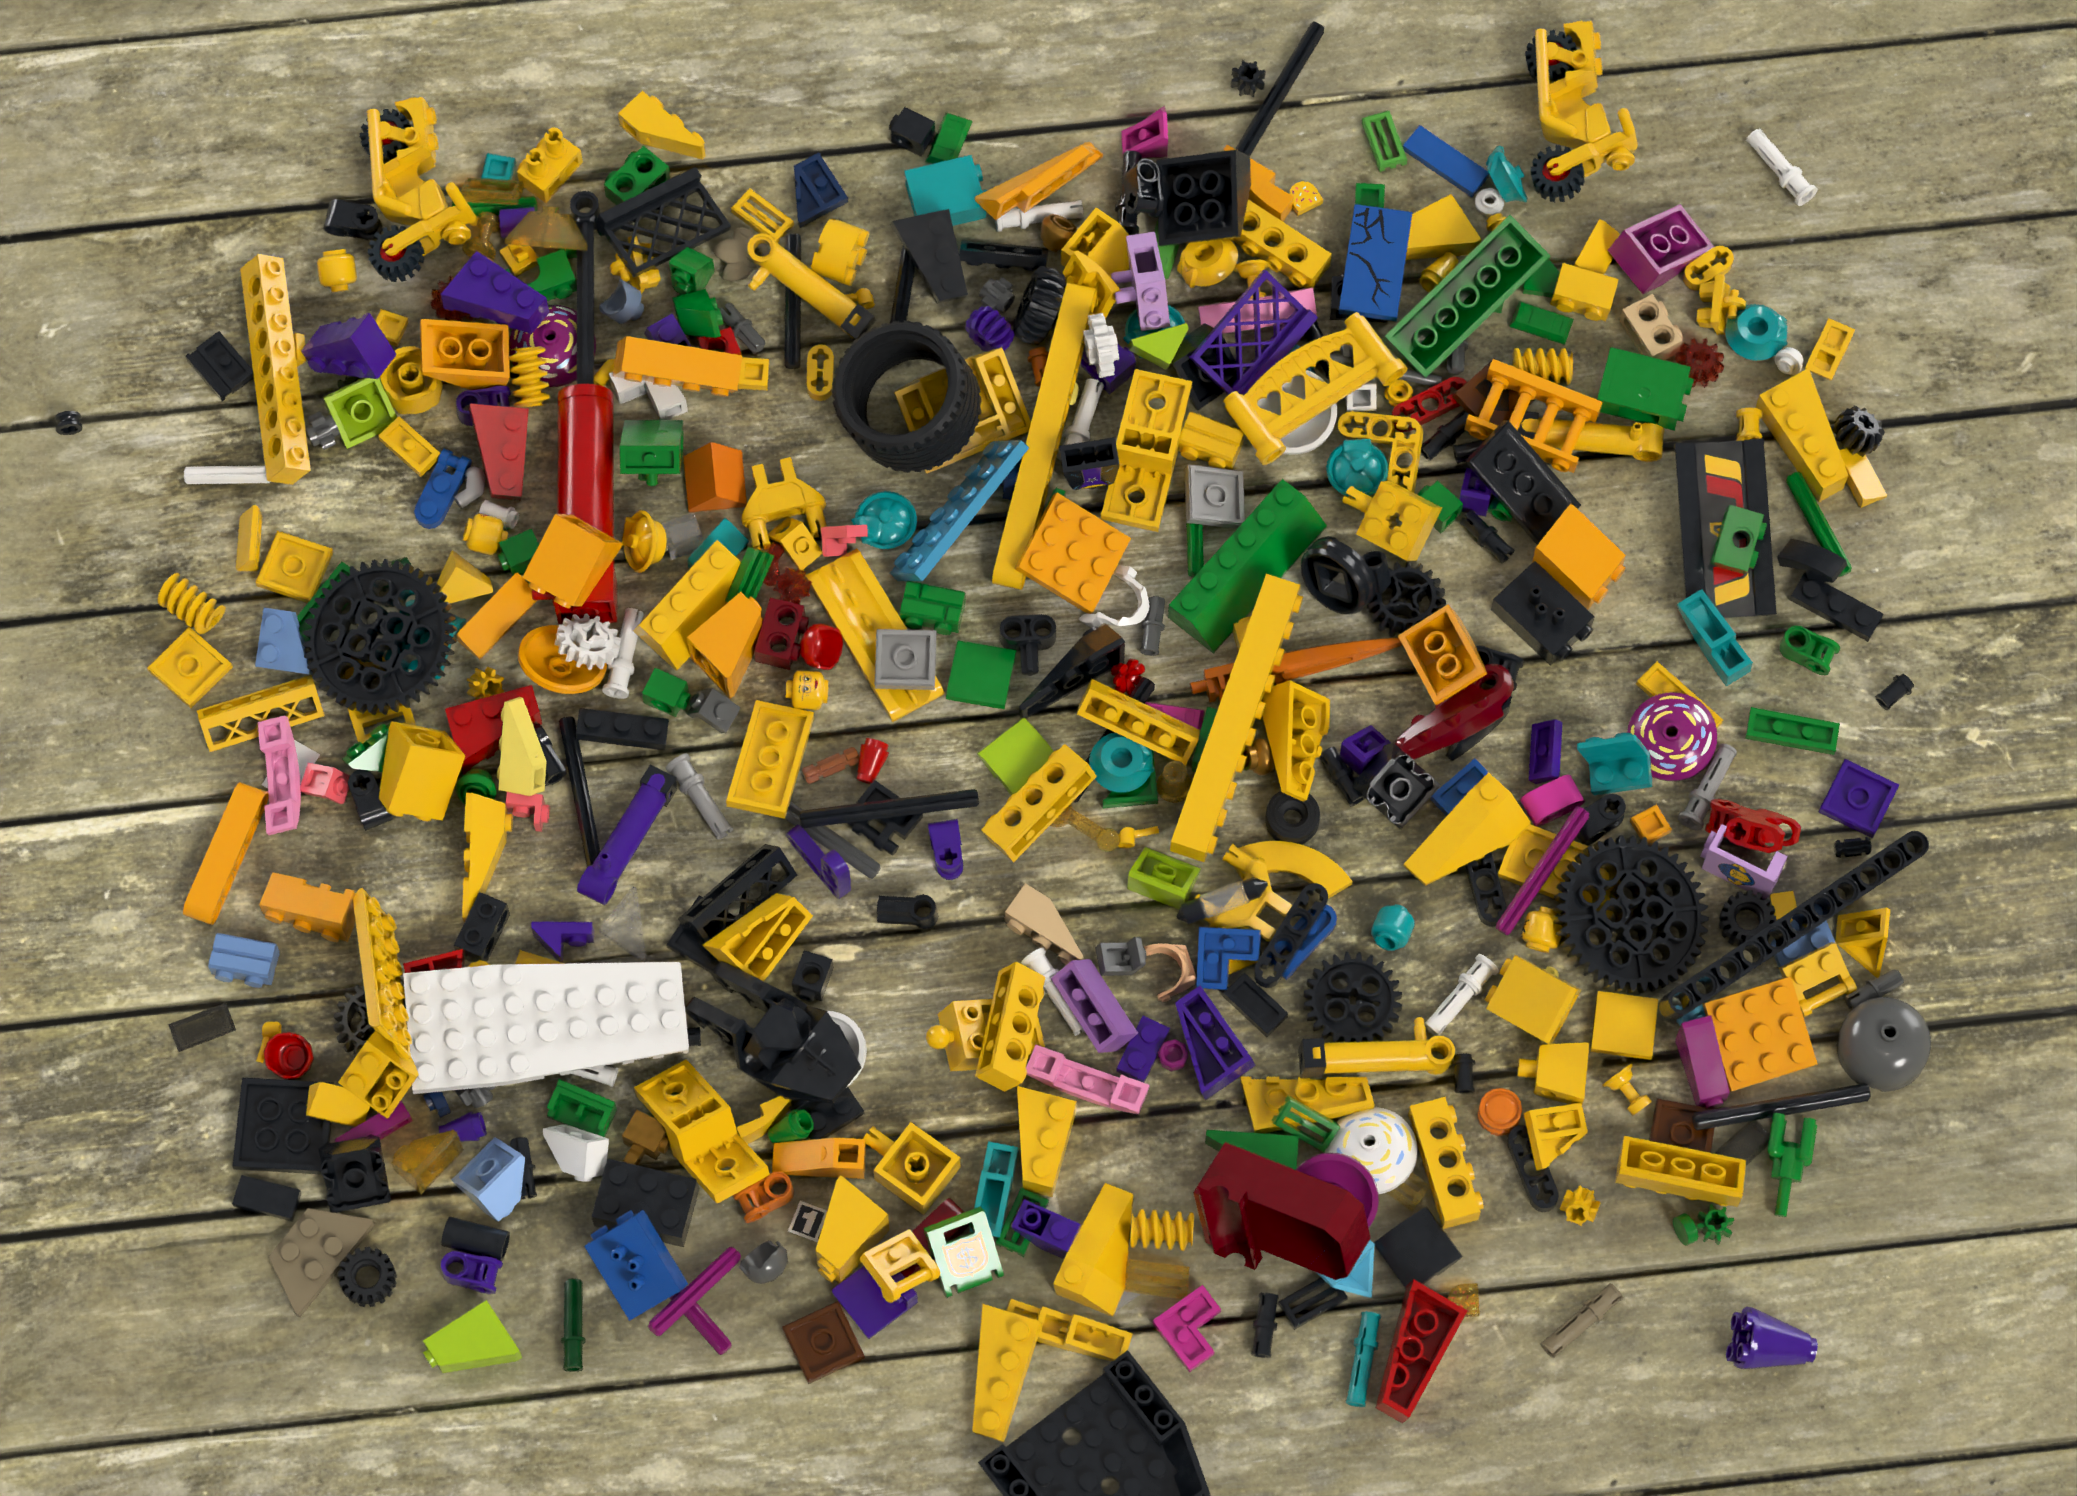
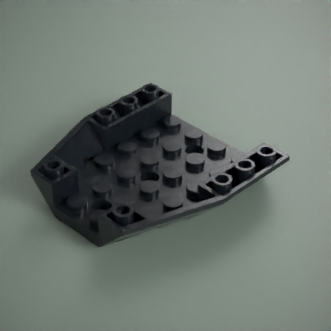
[978,1350,1211,1496]

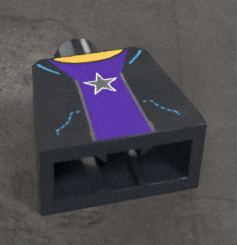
[1059,437,1120,490]

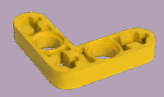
[1338,411,1423,493]

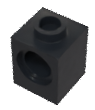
[889,107,935,157]
[792,950,834,1002]

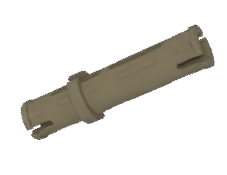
[1540,1283,1623,1358]

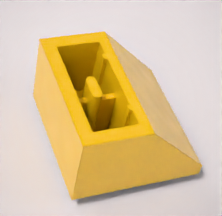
[1061,208,1130,285]
[338,1031,419,1119]

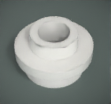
[1475,188,1504,217]
[1775,347,1803,375]

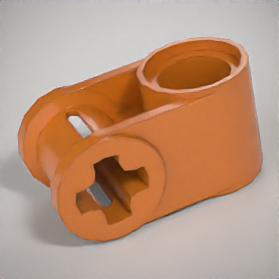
[732,1172,794,1223]

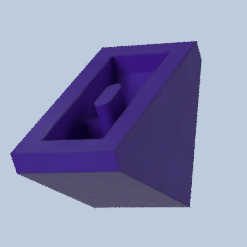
[1459,468,1491,517]
[1340,725,1391,775]

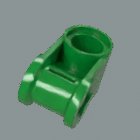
[1779,625,1840,676]

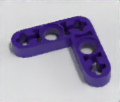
[786,824,851,899]

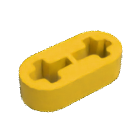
[1683,246,1734,290]
[806,345,834,401]

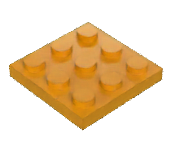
[1015,492,1131,614]
[1702,976,1818,1091]

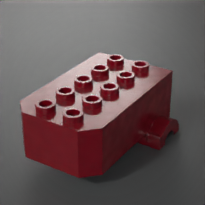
[1193,1142,1371,1280]

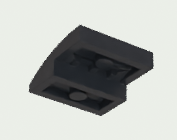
[1374,1207,1463,1288]

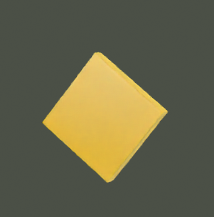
[255,531,334,603]
[147,627,233,708]
[1590,991,1658,1060]

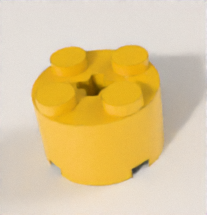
[811,218,870,286]
[380,346,443,414]

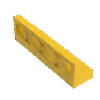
[197,675,325,752]

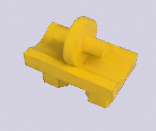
[610,236,661,295]
[1696,274,1746,335]

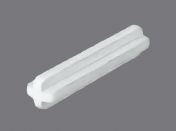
[184,466,270,484]

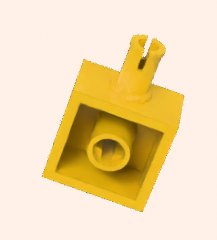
[1342,481,1442,561]
[863,1122,961,1215]

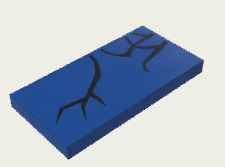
[1339,204,1412,322]

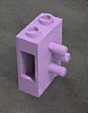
[1111,232,1170,331]

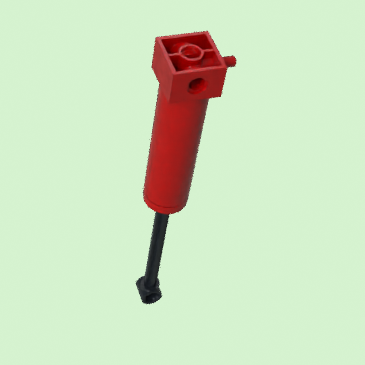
[532,191,618,624]

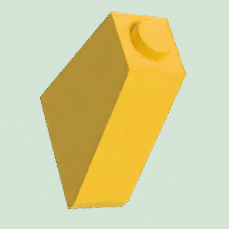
[1406,194,1482,260]

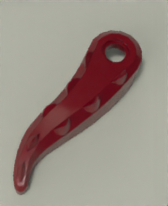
[1394,664,1514,760]

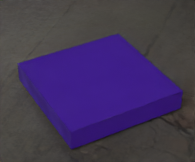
[1818,759,1899,838]

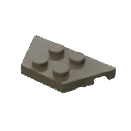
[268,1208,375,1318]

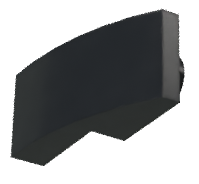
[1777,539,1848,583]

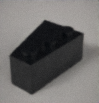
[890,209,968,304]

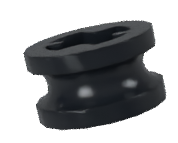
[54,411,83,435]

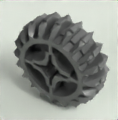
[333,985,408,1058]

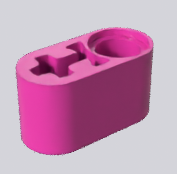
[1520,775,1585,827]

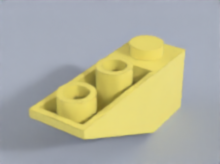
[497,697,547,796]

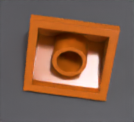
[683,442,747,513]

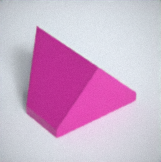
[1121,105,1168,158]

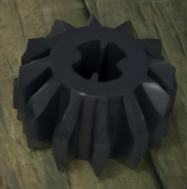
[1832,405,1885,457]

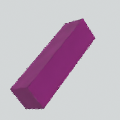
[334,1101,412,1142]

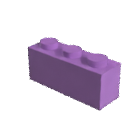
[1051,959,1138,1053]

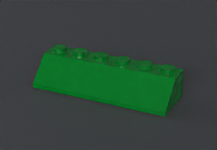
[1382,215,1551,378]
[1168,479,1327,654]

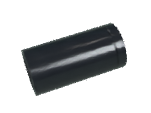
[441,1216,510,1261]

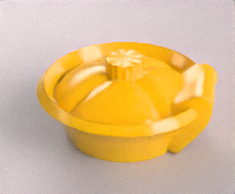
[1177,239,1238,288]
[621,510,666,573]

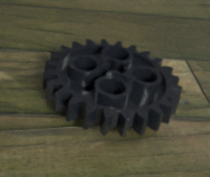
[1303,952,1402,1042]

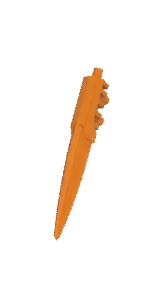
[1190,637,1402,703]

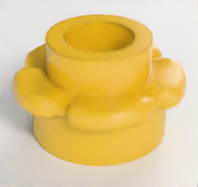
[1384,380,1413,407]

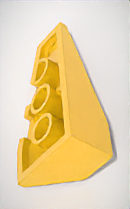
[1262,680,1330,802]
[462,793,513,923]
[1053,1183,1134,1317]

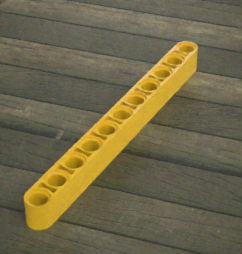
[992,283,1097,590]

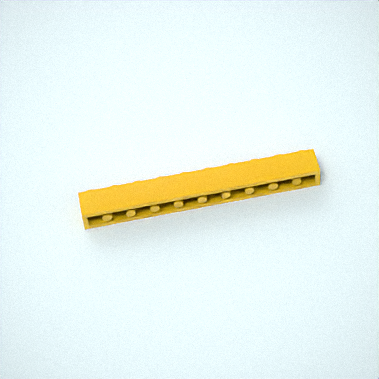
[1170,574,1303,862]

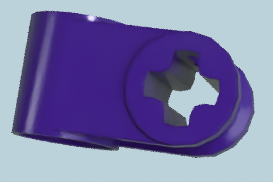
[456,386,511,426]
[928,819,964,880]
[441,1251,503,1294]

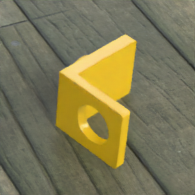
[768,517,822,571]

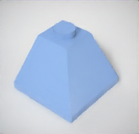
[451,1137,525,1222]

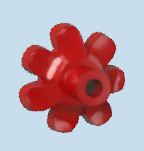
[1111,659,1145,695]

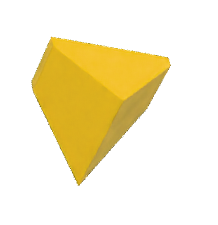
[437,550,494,603]
[1835,907,1890,978]

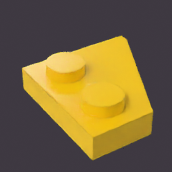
[1523,1103,1588,1171]

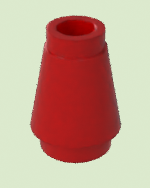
[856,738,889,784]

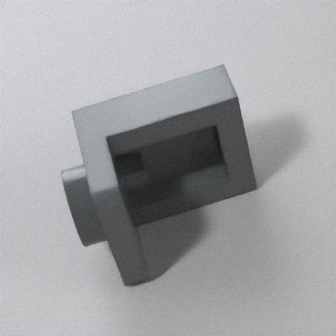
[687,688,740,733]
[1095,937,1146,976]

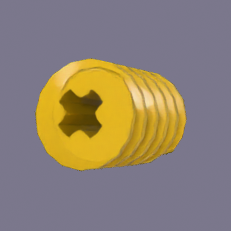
[509,347,550,408]
[1512,348,1573,385]
[157,573,226,634]
[1130,1209,1194,1251]

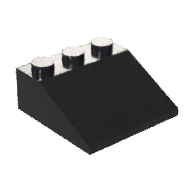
[1156,150,1251,247]

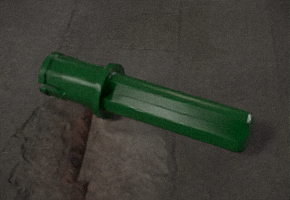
[561,1278,586,1372]

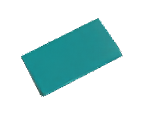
[687,518,749,569]

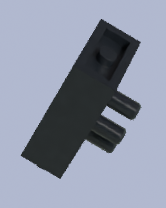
[1491,561,1595,666]

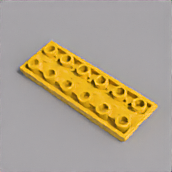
[805,548,944,722]
[353,888,412,1060]

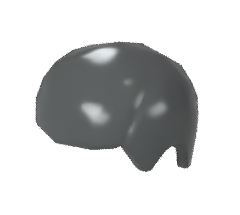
[739,1240,788,1284]

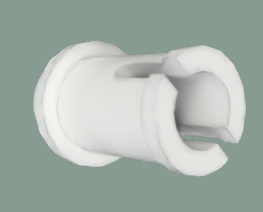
[479,500,519,529]

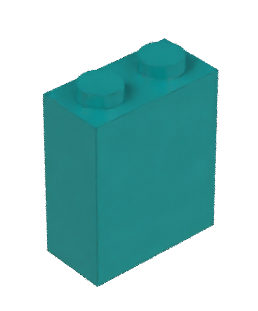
[904,155,987,226]

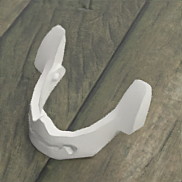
[1079,565,1150,628]

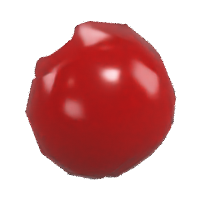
[800,623,843,670]
[263,1032,314,1080]

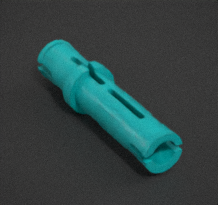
[1345,1311,1381,1407]

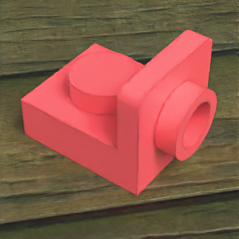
[821,525,868,557]
[300,763,350,804]
[505,792,550,832]

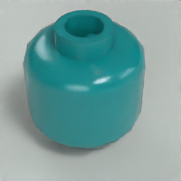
[1371,905,1415,951]

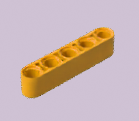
[183,782,269,925]

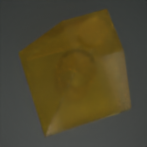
[505,206,588,250]
[391,1130,464,1194]

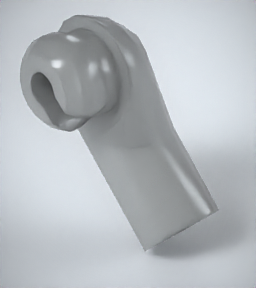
[454,466,486,509]

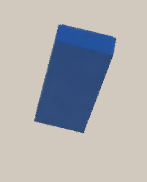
[1403,125,1489,197]

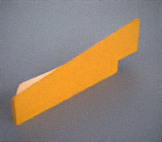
[974,142,1104,220]

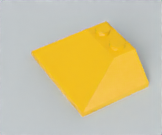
[894,347,1031,474]

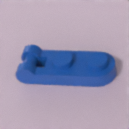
[414,448,472,529]
[1268,905,1337,980]

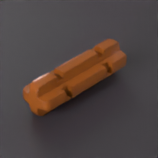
[802,747,859,784]

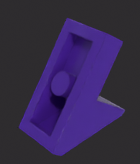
[531,922,595,963]

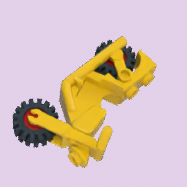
[1525,21,1638,202]
[360,97,479,282]

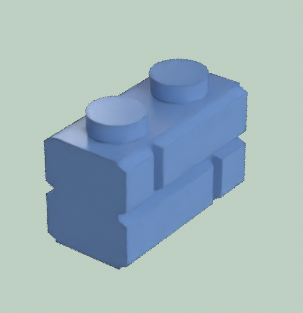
[208,933,279,988]

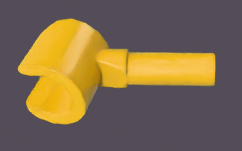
[844,288,875,310]
[1118,826,1159,849]
[256,1021,282,1063]

